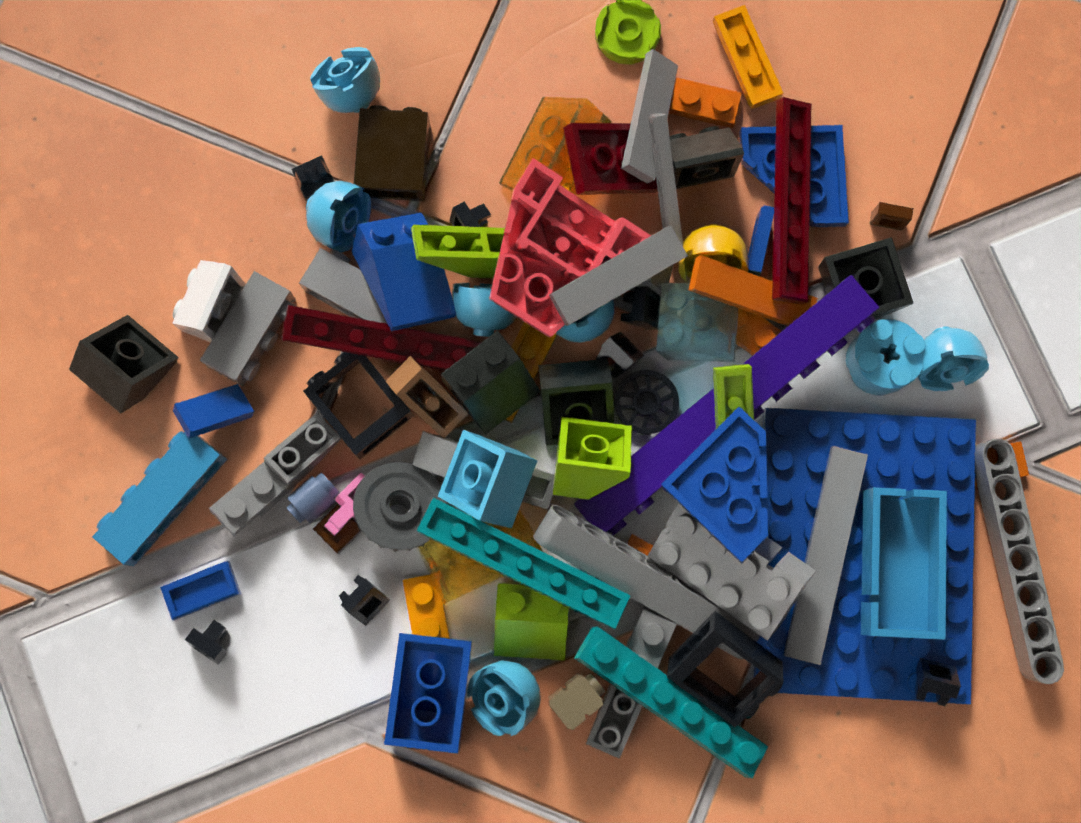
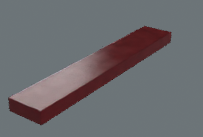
[772,97,812,305]
[281,305,482,371]

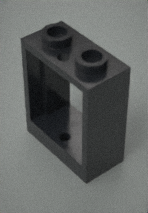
[303,352,414,459]
[667,611,784,727]

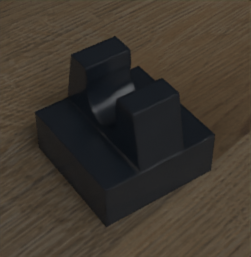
[291,155,335,201]
[449,201,491,227]
[621,287,662,330]
[596,331,644,379]
[339,575,390,626]
[185,620,228,665]
[915,658,961,706]

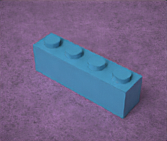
[92,431,228,566]

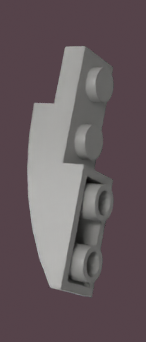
[209,413,341,537]
[412,431,554,510]
[586,607,677,759]

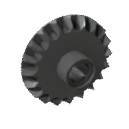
[353,462,446,552]

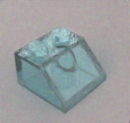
[656,283,739,362]

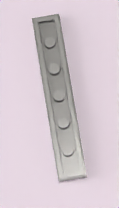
[783,446,868,665]

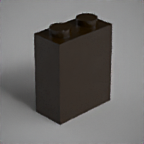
[354,105,430,201]

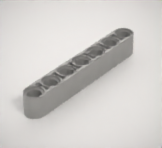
[975,439,1064,684]
[533,505,761,660]

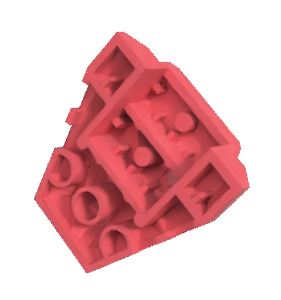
[489,158,651,337]

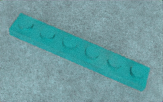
[416,497,631,629]
[574,626,768,778]

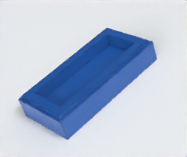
[748,205,774,276]
[173,384,254,439]
[160,561,242,621]

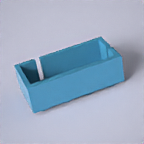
[861,487,947,640]

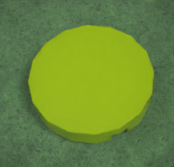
[595,0,661,65]

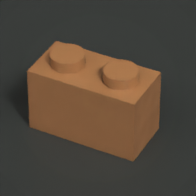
[386,356,469,438]

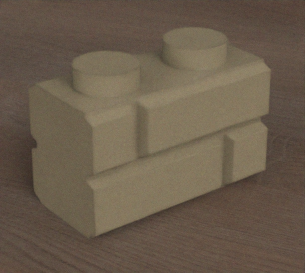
[549,673,606,730]

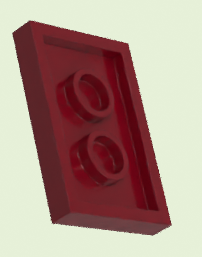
[563,123,658,195]

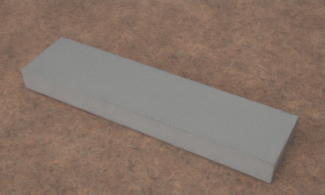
[621,49,678,184]
[648,113,683,246]
[549,225,688,326]

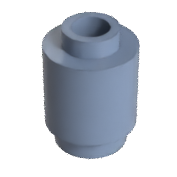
[286,472,340,524]

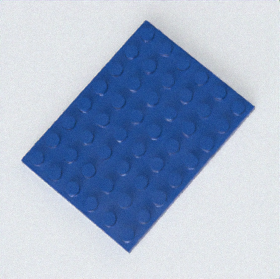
[753,408,976,704]

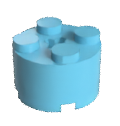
[845,319,925,396]

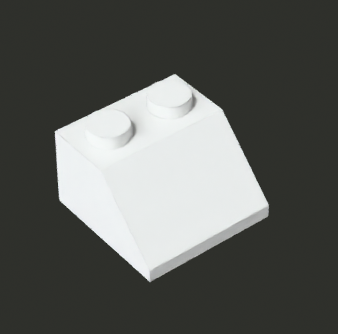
[172,260,246,342]

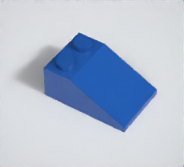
[352,213,456,331]
[384,633,472,754]

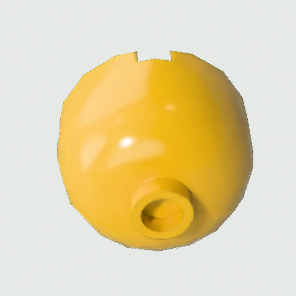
[679,224,748,281]

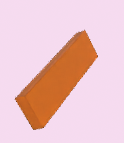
[688,255,818,326]

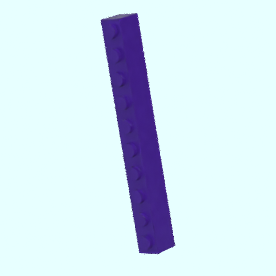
[574,275,879,536]

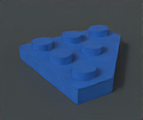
[739,125,849,227]
[661,407,768,564]

